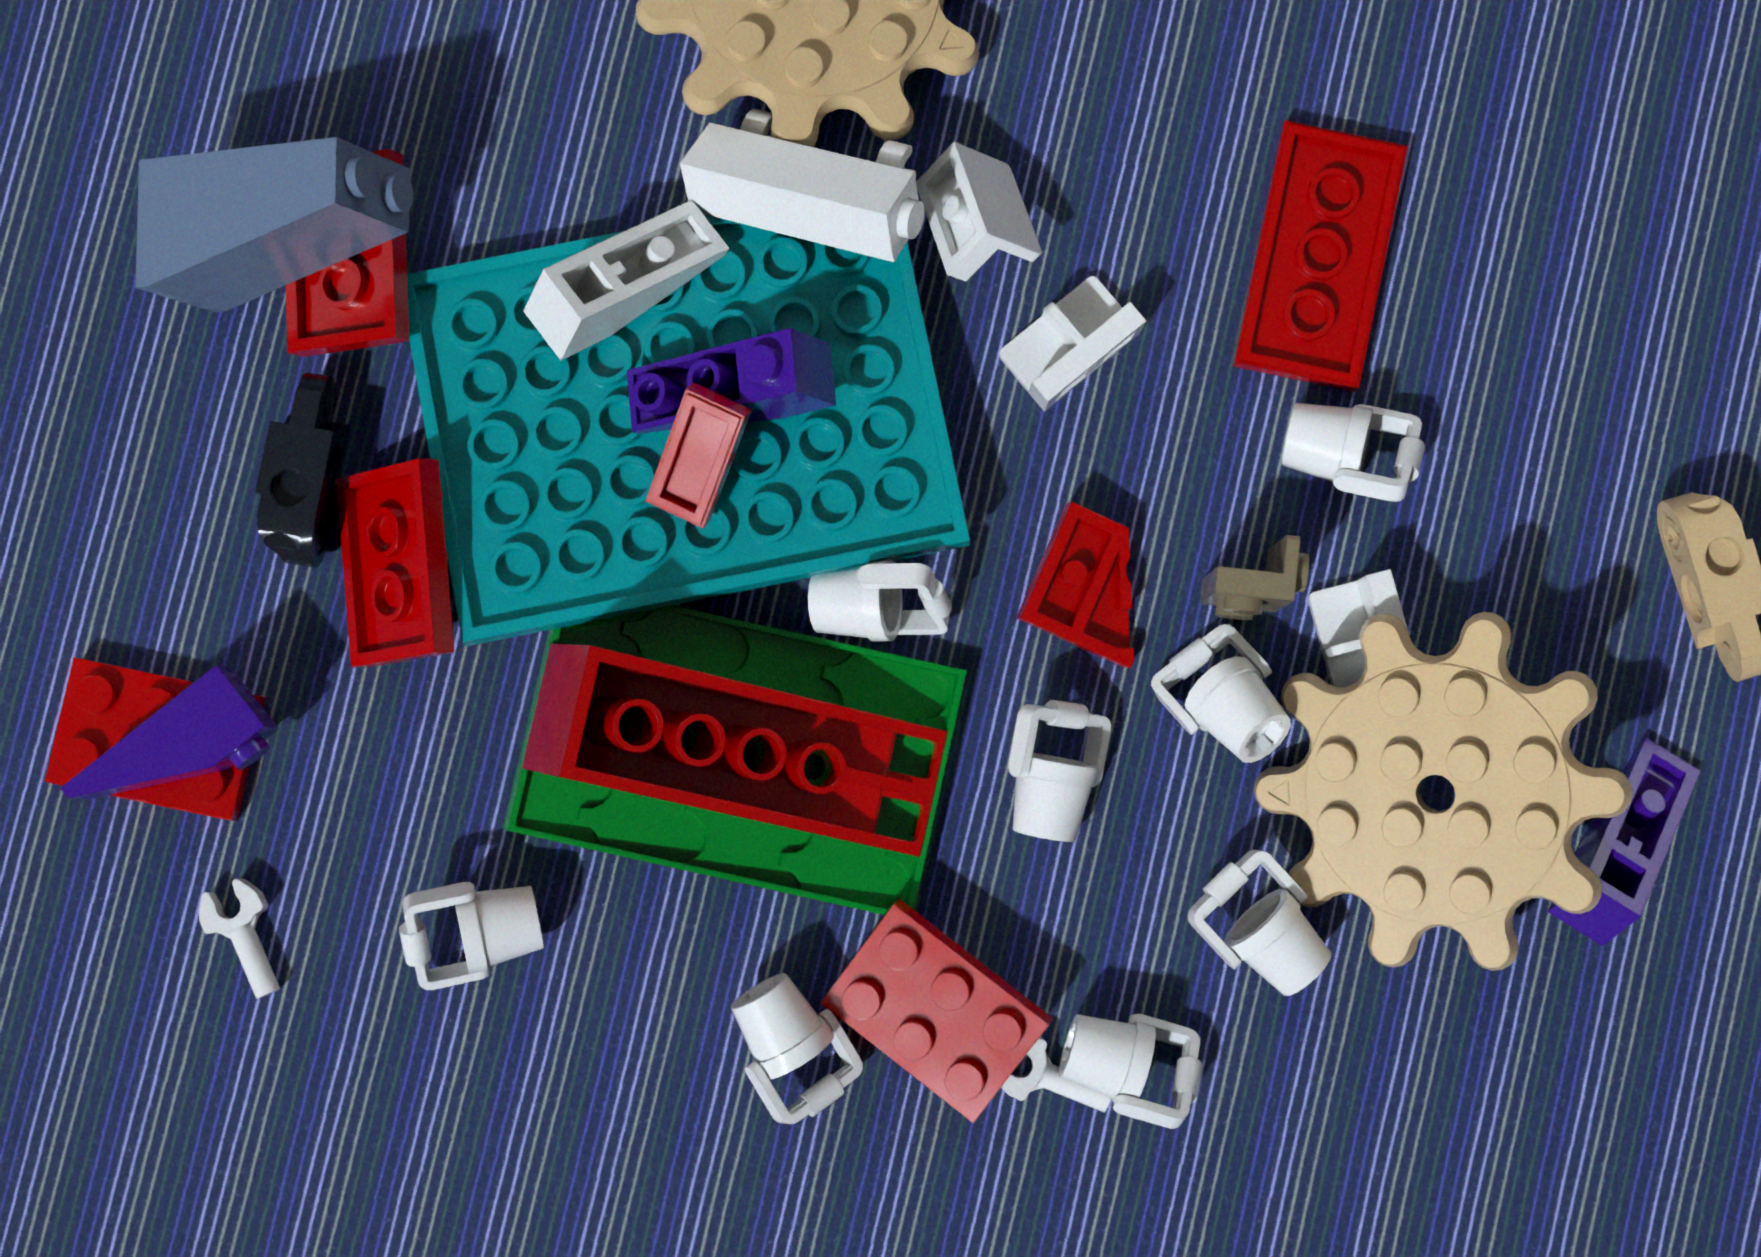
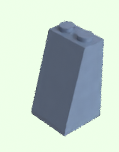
[135,137,413,312]

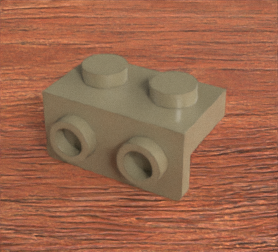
[1200,535,1309,620]

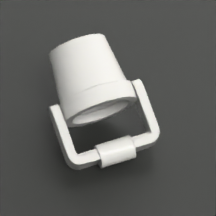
[1282,403,1425,502]
[808,559,952,641]
[1151,624,1291,763]
[1008,700,1111,842]
[1188,850,1332,996]
[399,882,544,990]
[731,973,863,1124]
[1059,1014,1202,1129]

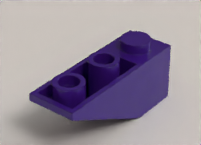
[627,328,836,434]

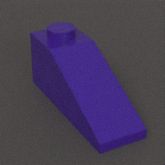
[60,665,279,800]
[1547,738,1701,946]

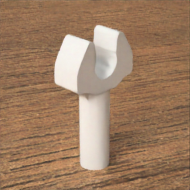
[199,878,280,999]
[1001,1037,1111,1113]

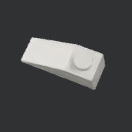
[523,200,729,361]

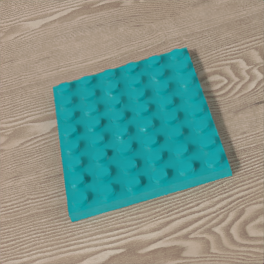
[407,215,970,646]

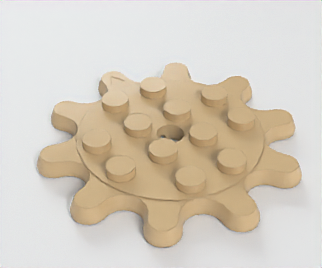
[636,0,979,147]
[1254,612,1633,971]

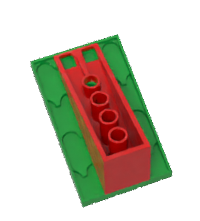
[502,605,967,915]

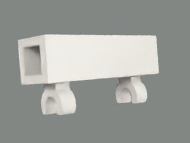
[680,108,924,262]

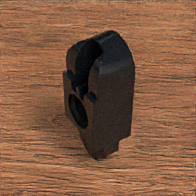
[255,372,350,568]

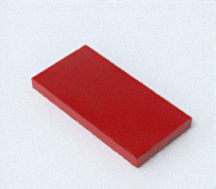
[1232,120,1408,392]

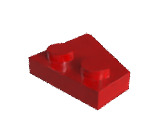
[1016,502,1134,668]

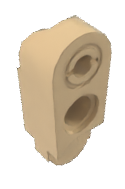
[1657,492,1761,682]

